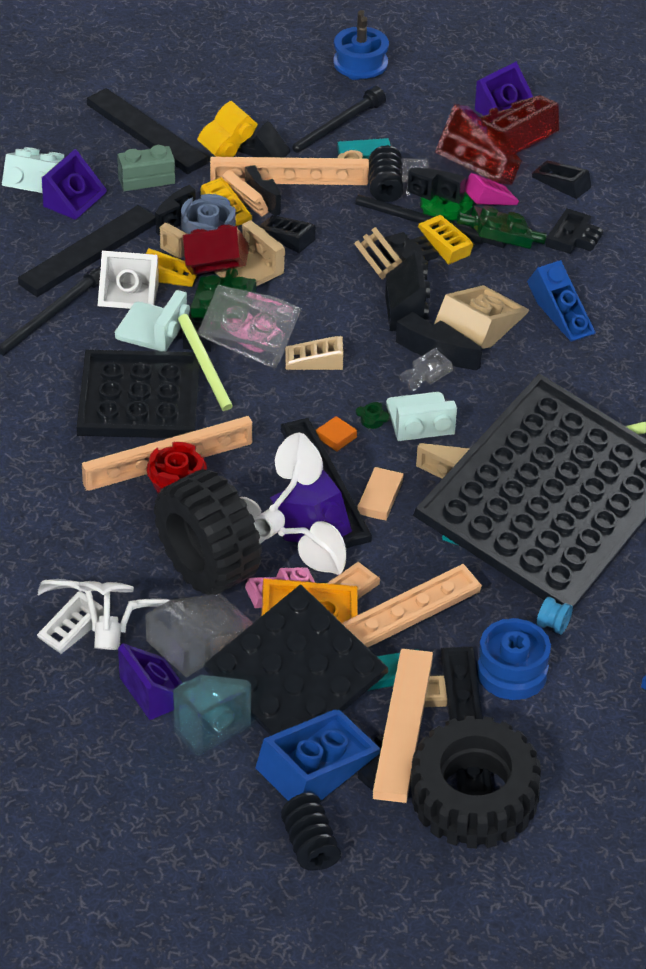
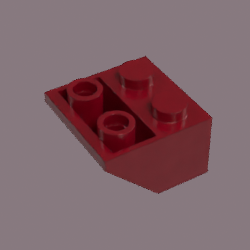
[183,224,249,275]

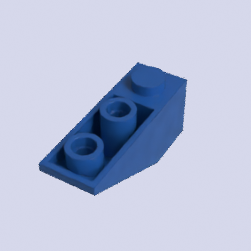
[527,260,596,342]

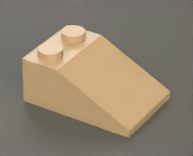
[434,285,529,349]

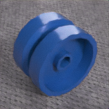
[477,618,551,700]

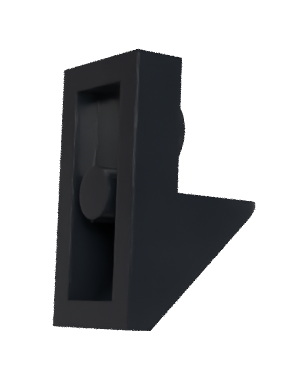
[238,121,290,158]

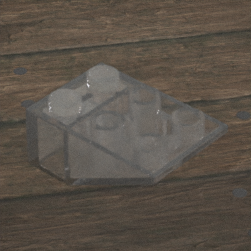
[145,593,254,678]

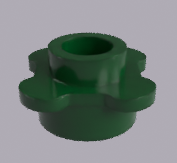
[356,402,390,429]

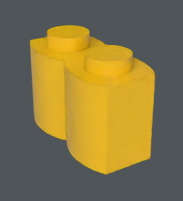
[197,101,258,157]

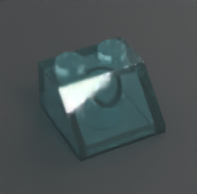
[173,675,251,756]

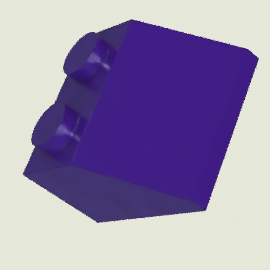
[270,469,352,543]

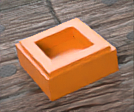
[316,416,357,452]

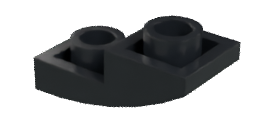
[407,168,466,204]
[155,185,196,235]

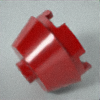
[146,442,207,493]

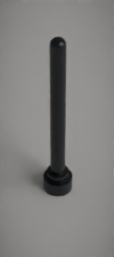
[292,86,386,153]

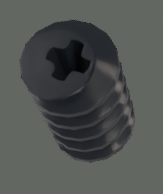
[369,145,403,202]
[281,793,341,871]

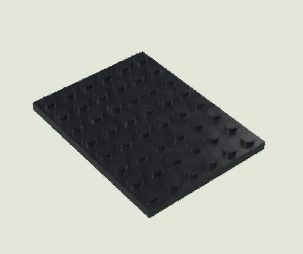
[413,373,646,609]

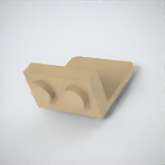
[213,220,285,287]

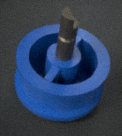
[333,10,389,80]

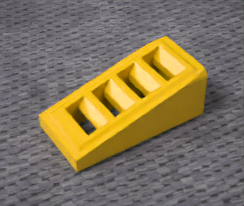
[200,178,252,226]
[418,215,474,265]
[146,248,197,287]

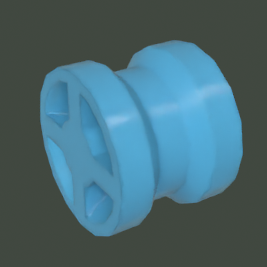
[537,597,573,635]

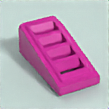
[465,173,519,205]

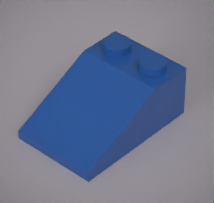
[255,710,381,801]

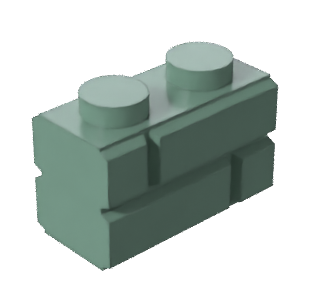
[117,145,175,191]

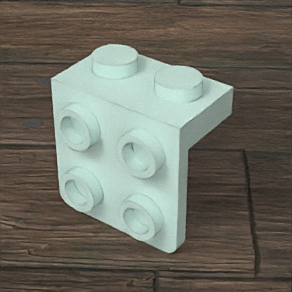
[2,147,64,193]
[115,290,190,351]
[386,392,457,441]

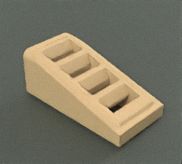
[285,336,343,370]

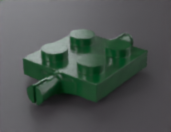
[456,206,547,249]
[191,268,256,331]

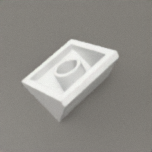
[98,251,159,309]

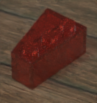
[467,95,559,160]
[435,104,522,185]

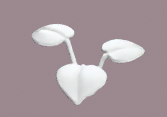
[240,432,346,575]
[38,579,184,650]

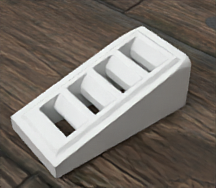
[37,590,104,654]

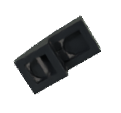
[245,165,281,216]

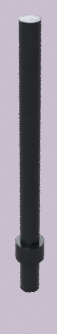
[355,194,506,248]
[0,265,101,356]

